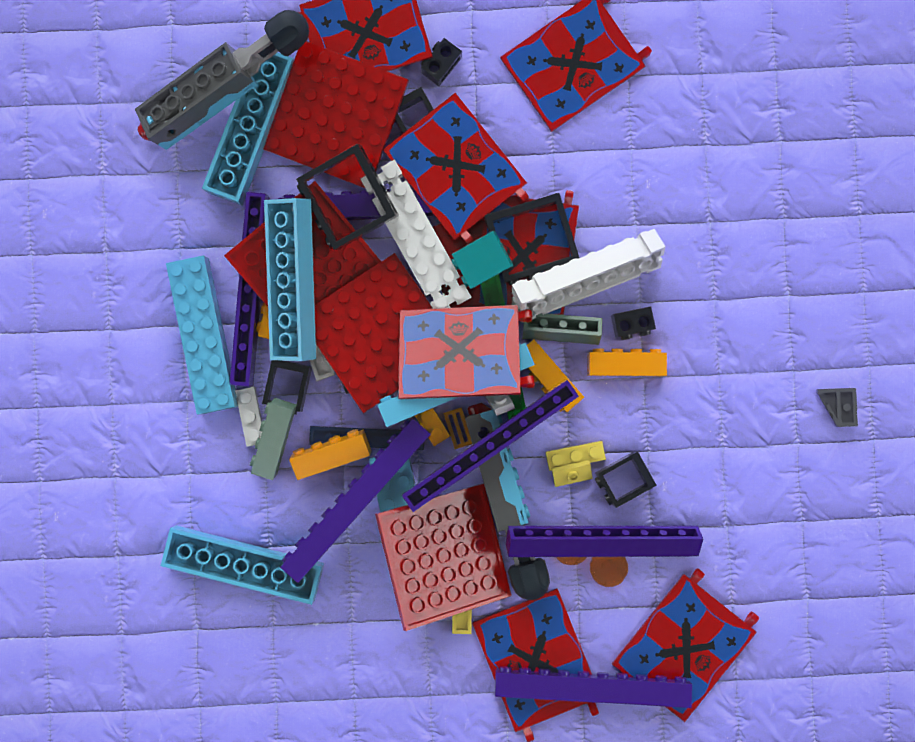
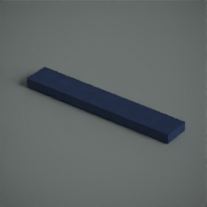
[309,426,425,450]

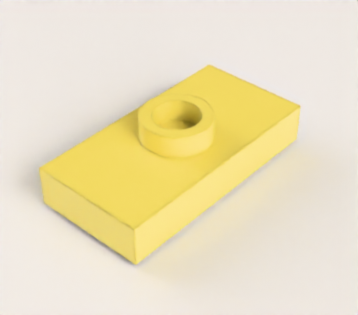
[551,460,593,487]

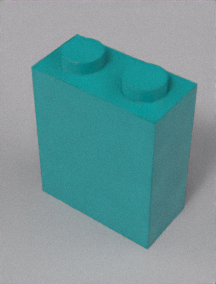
[452,231,514,289]

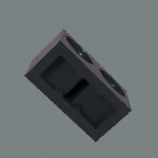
[420,38,462,87]
[611,306,656,340]

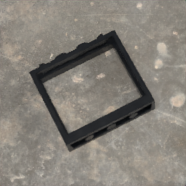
[296,144,399,250]
[484,193,579,286]

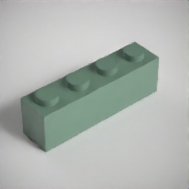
[522,313,602,345]
[250,398,297,480]

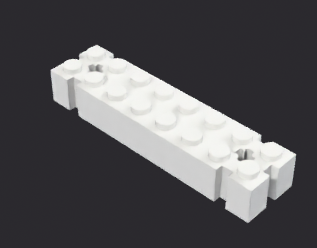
[361,159,471,309]
[512,229,666,323]

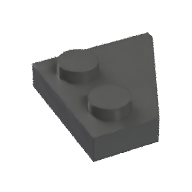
[816,388,858,427]

